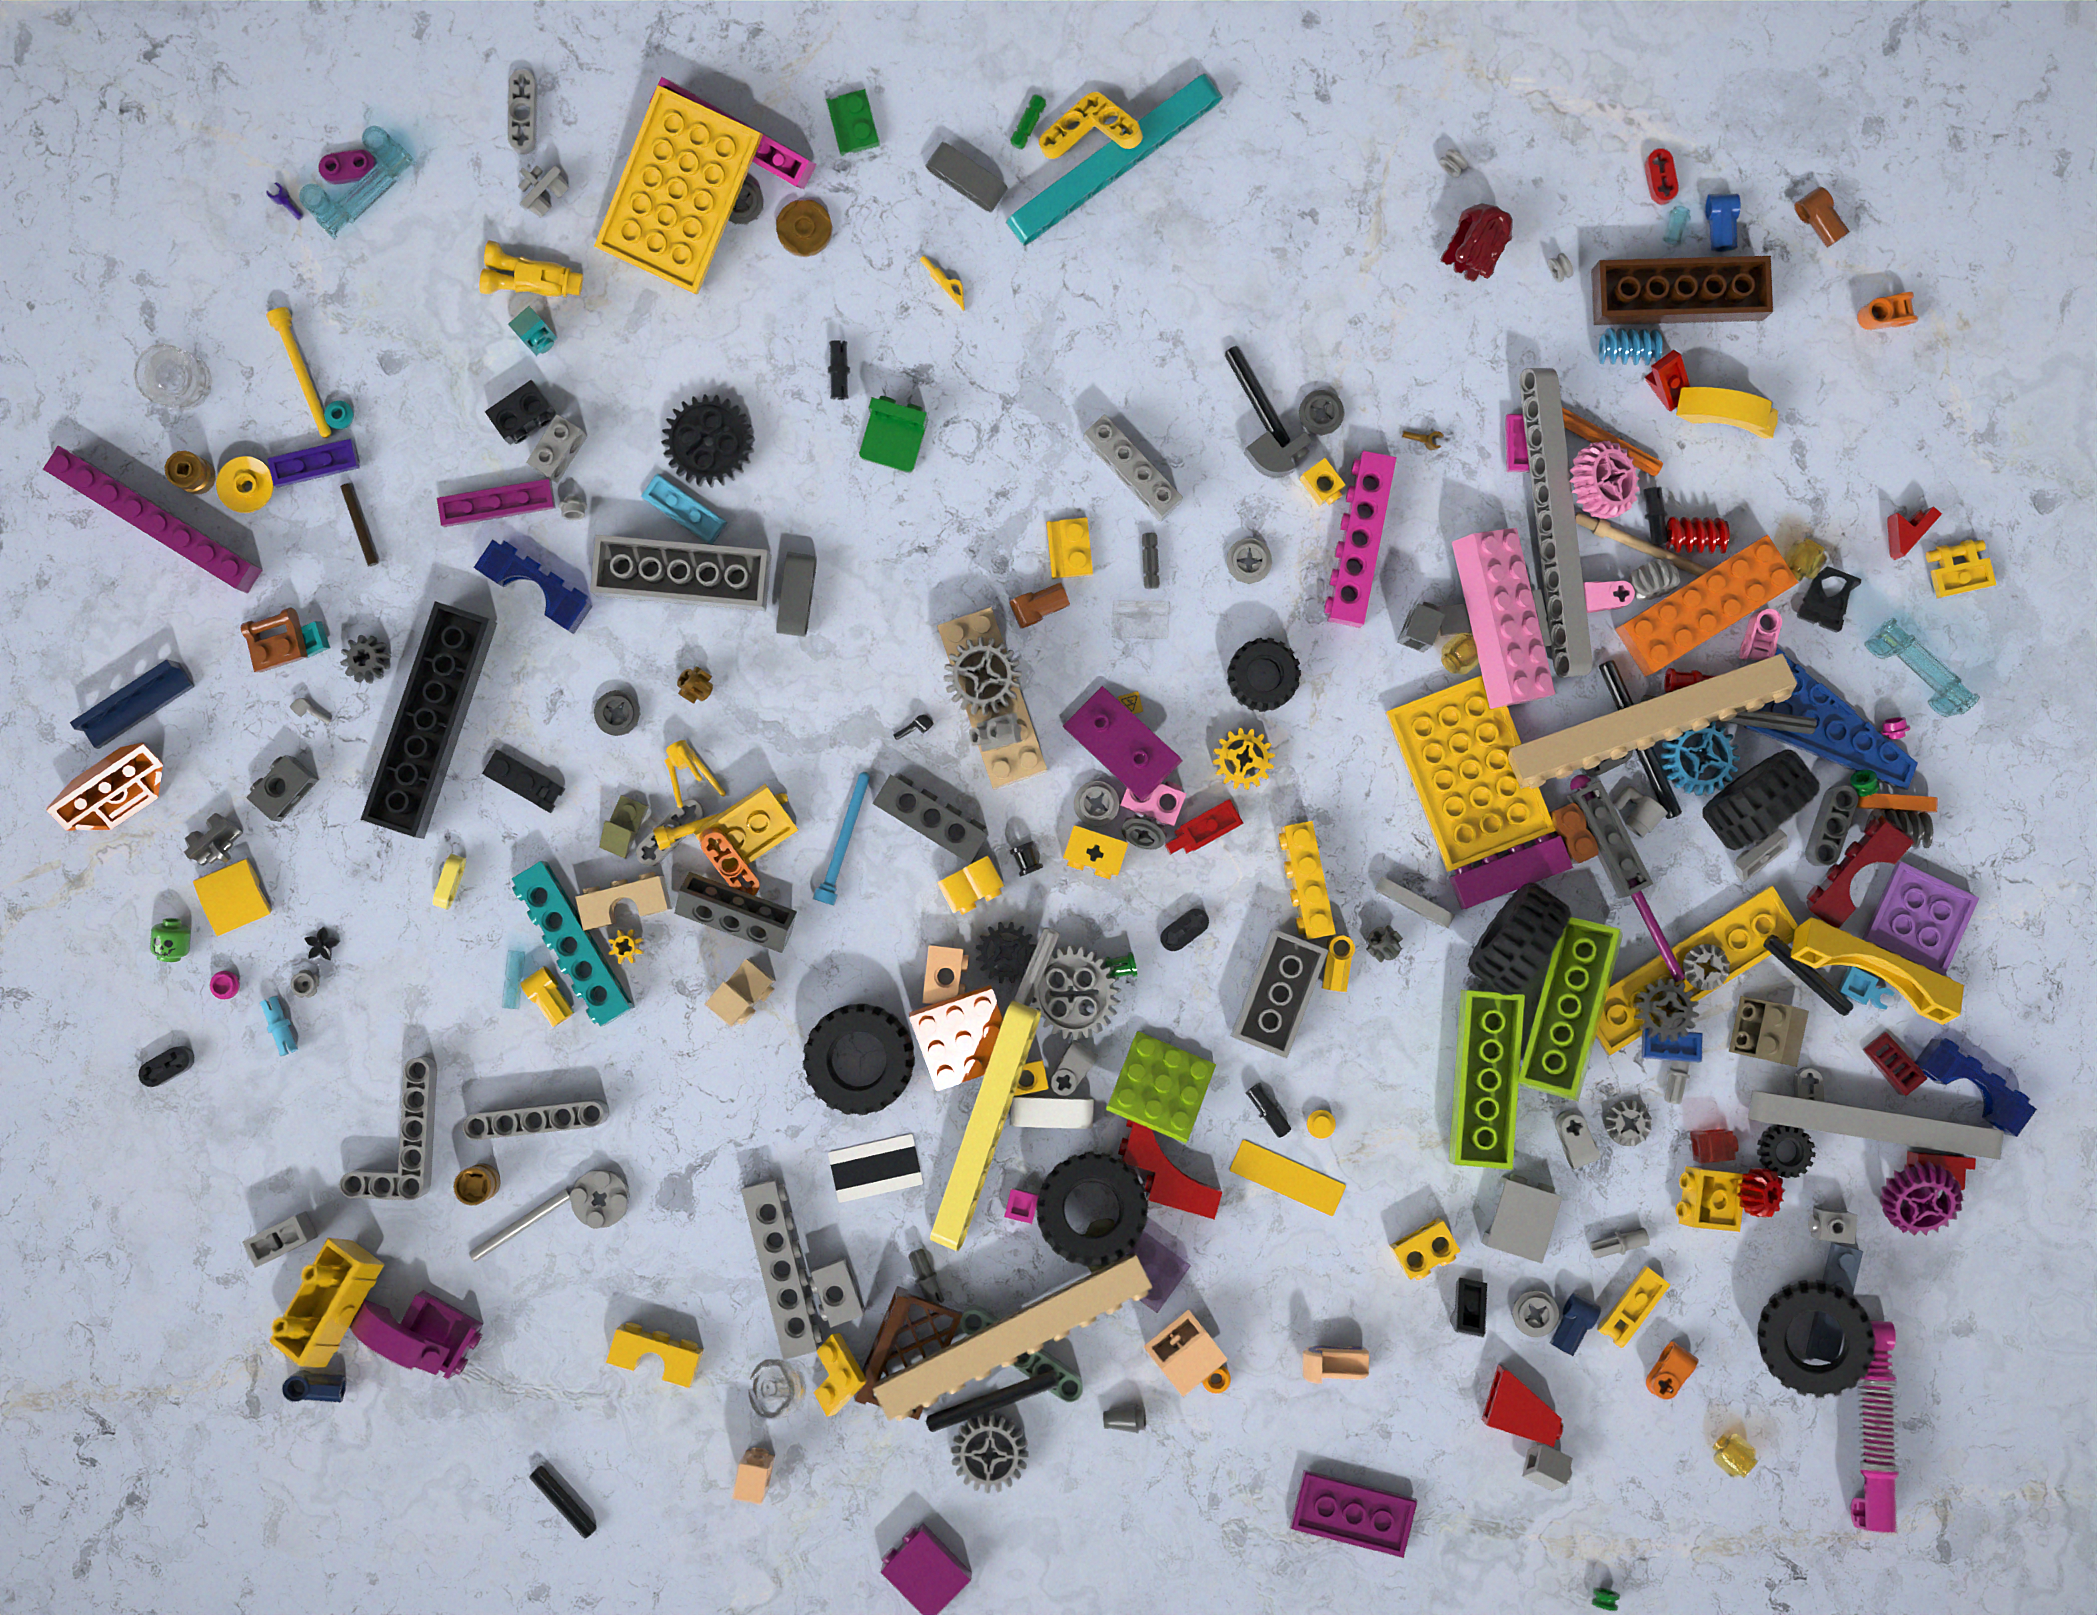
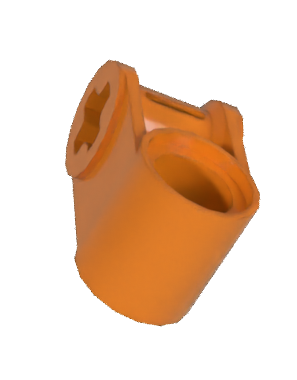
[1857,292,1918,330]
[1646,1341,1699,1400]

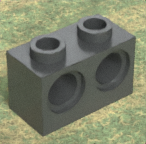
[1397,602,1445,653]

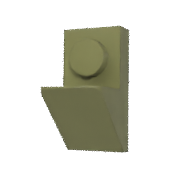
[599,795,649,859]

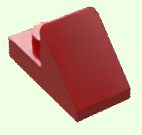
[1645,350,1691,412]
[1887,506,1942,560]

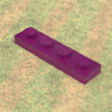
[437,479,556,527]

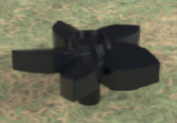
[304,927,340,961]

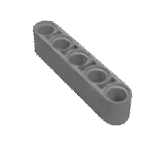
[462,1099,609,1140]

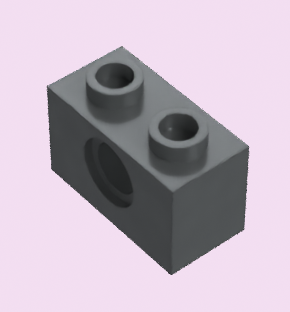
[246,755,319,822]

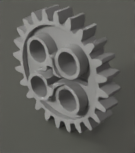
[1031,945,1121,1040]

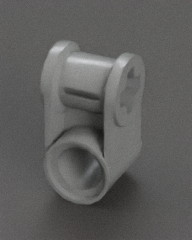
[1050,1039,1098,1096]
[1555,1111,1601,1170]

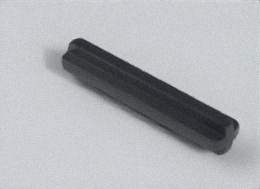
[529,1466,597,1539]

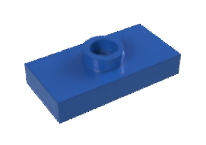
[1642,1028,1702,1063]

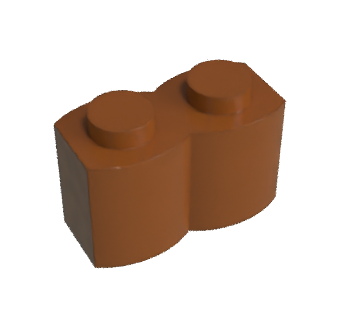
[1549,803,1599,864]

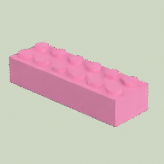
[1452,528,1555,709]

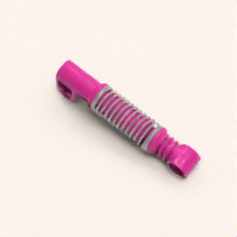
[1851,1320,1899,1533]

